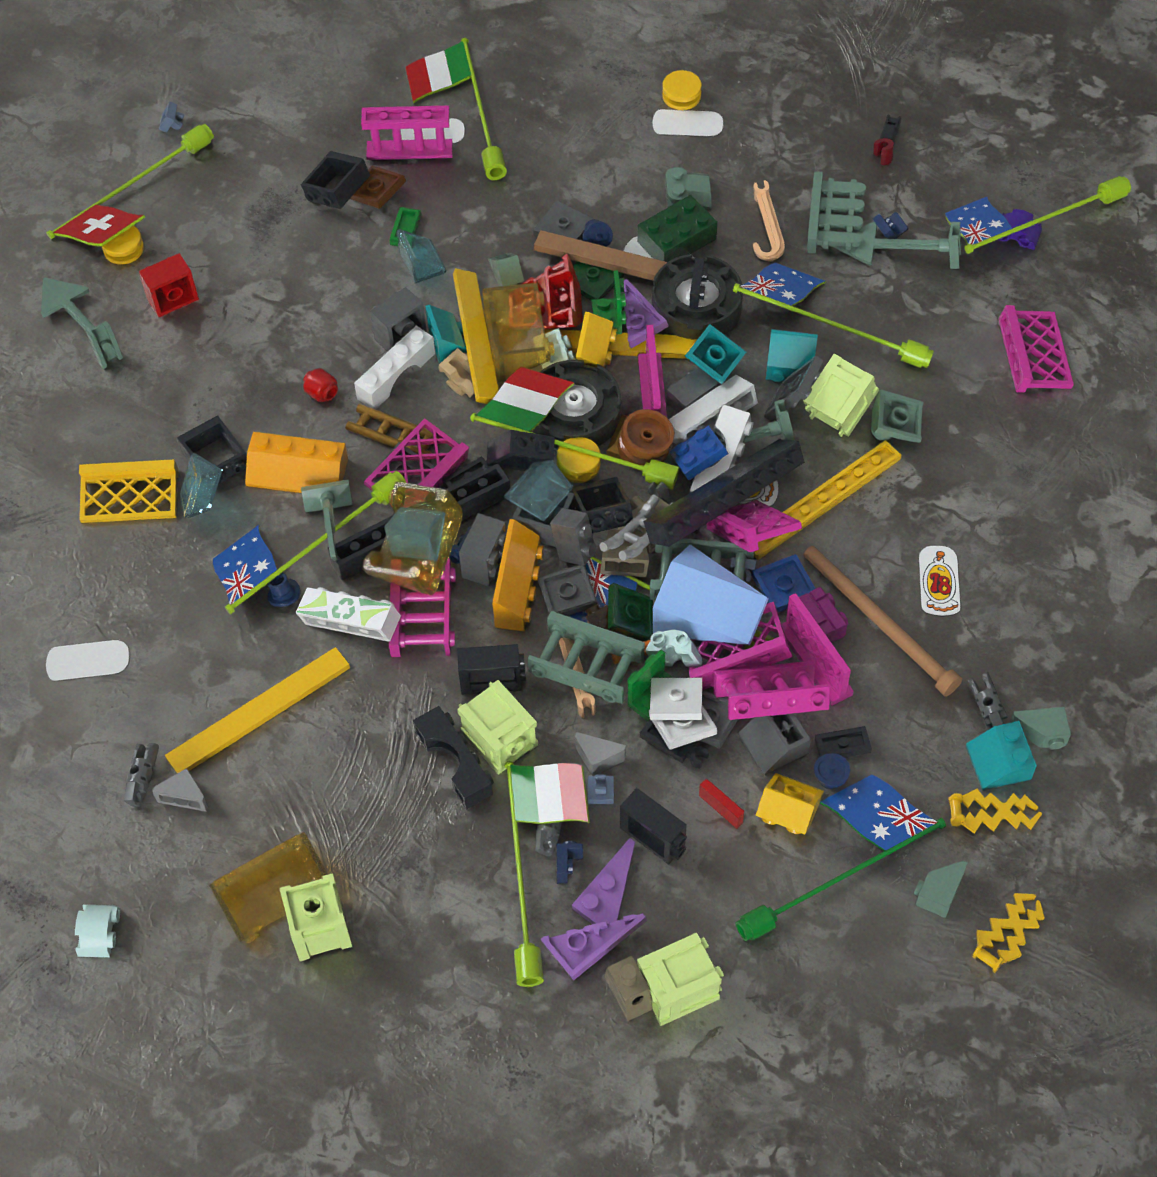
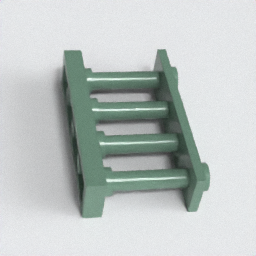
[650,539,754,600]
[528,611,645,704]

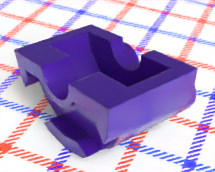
[998,209,1042,250]

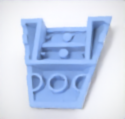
[653,545,769,645]

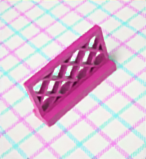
[998,305,1074,393]
[638,325,667,417]
[364,418,469,512]
[707,500,802,552]
[782,593,853,706]
[689,602,793,690]

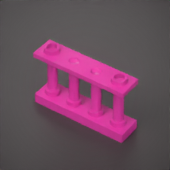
[361,105,453,160]
[389,558,456,657]
[714,661,830,720]

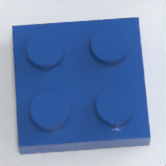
[669,425,729,480]
[751,554,816,612]

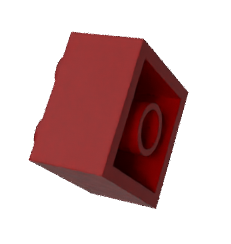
[139,253,199,318]

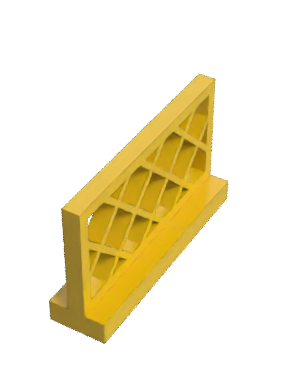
[79,459,179,523]

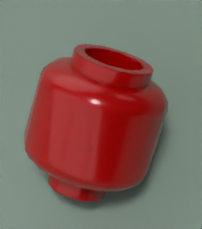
[303,368,338,403]

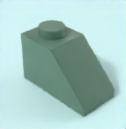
[488,253,524,290]
[1010,707,1071,749]
[914,861,968,918]

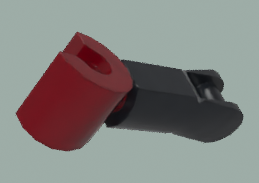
[873,115,901,165]

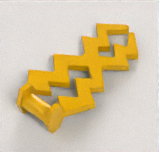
[948,788,1042,834]
[973,893,1044,973]

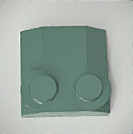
[665,167,712,210]
[871,390,924,443]

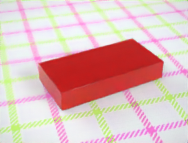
[699,779,744,829]

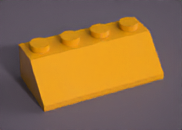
[245,432,348,493]
[492,519,544,631]

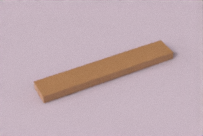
[534,230,667,281]

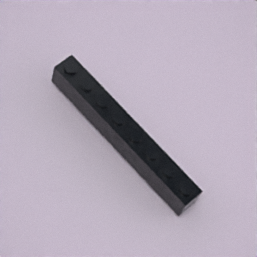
[643,439,805,547]
[328,463,511,581]

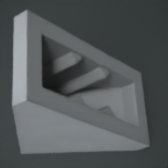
[575,732,626,776]
[152,768,208,812]

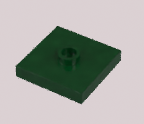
[573,262,624,301]
[608,583,653,642]

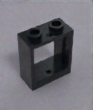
[300,151,370,209]
[177,415,247,489]
[486,430,555,472]
[571,477,633,534]
[457,644,526,695]
[620,788,687,865]

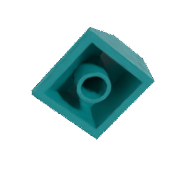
[425,305,467,364]
[685,324,746,384]
[766,329,818,385]
[966,721,1037,791]

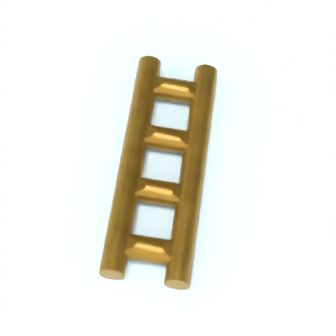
[345,404,438,461]

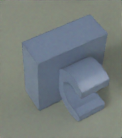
[159,101,184,132]
[730,557,756,582]
[588,775,614,804]

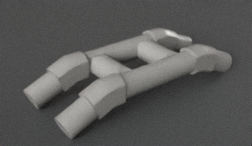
[600,494,673,561]

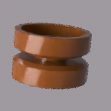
[617,409,674,470]

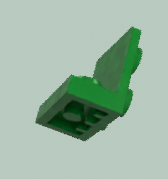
[592,270,626,334]
[627,649,673,722]

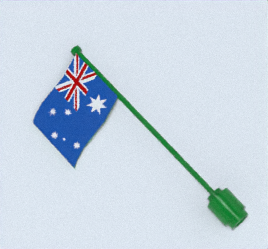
[735,775,946,941]

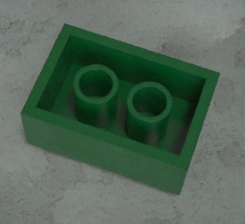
[637,195,718,262]

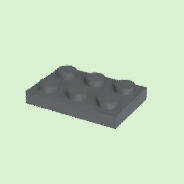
[764,356,823,421]

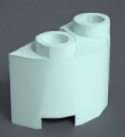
[534,328,576,369]
[645,629,702,667]
[75,904,120,957]

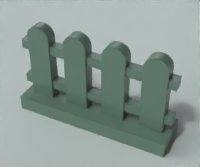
[807,172,866,254]

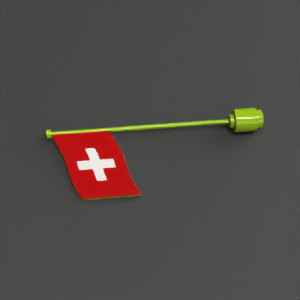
[46,124,214,246]

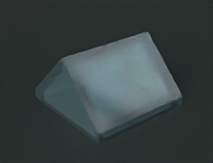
[397,229,447,284]
[180,453,222,518]
[505,460,572,521]
[384,507,445,561]

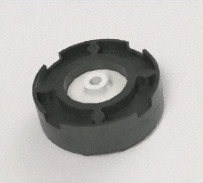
[652,254,743,339]
[532,360,621,450]

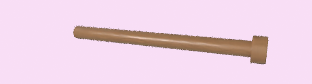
[803,546,962,697]

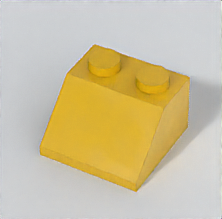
[576,312,617,369]
[756,773,824,834]

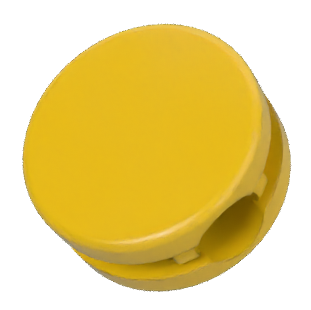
[662,70,702,110]
[101,225,144,265]
[557,437,601,483]

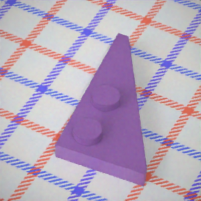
[623,279,668,349]
[572,838,635,924]
[541,913,647,981]

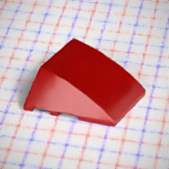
[508,254,583,331]

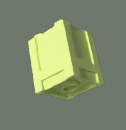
[803,354,879,437]
[457,680,538,775]
[280,873,352,961]
[637,933,724,1026]

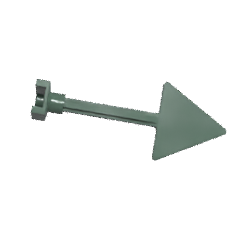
[831,222,961,269]
[41,278,123,369]
[664,399,795,468]
[301,480,353,561]

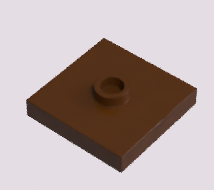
[350,165,406,209]

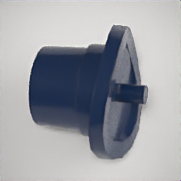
[582,219,613,247]
[267,573,301,607]
[814,753,850,789]

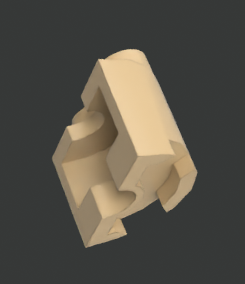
[439,348,474,398]

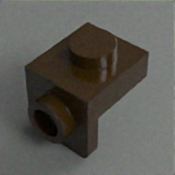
[582,604,617,633]

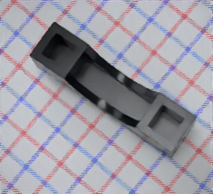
[413,706,494,810]

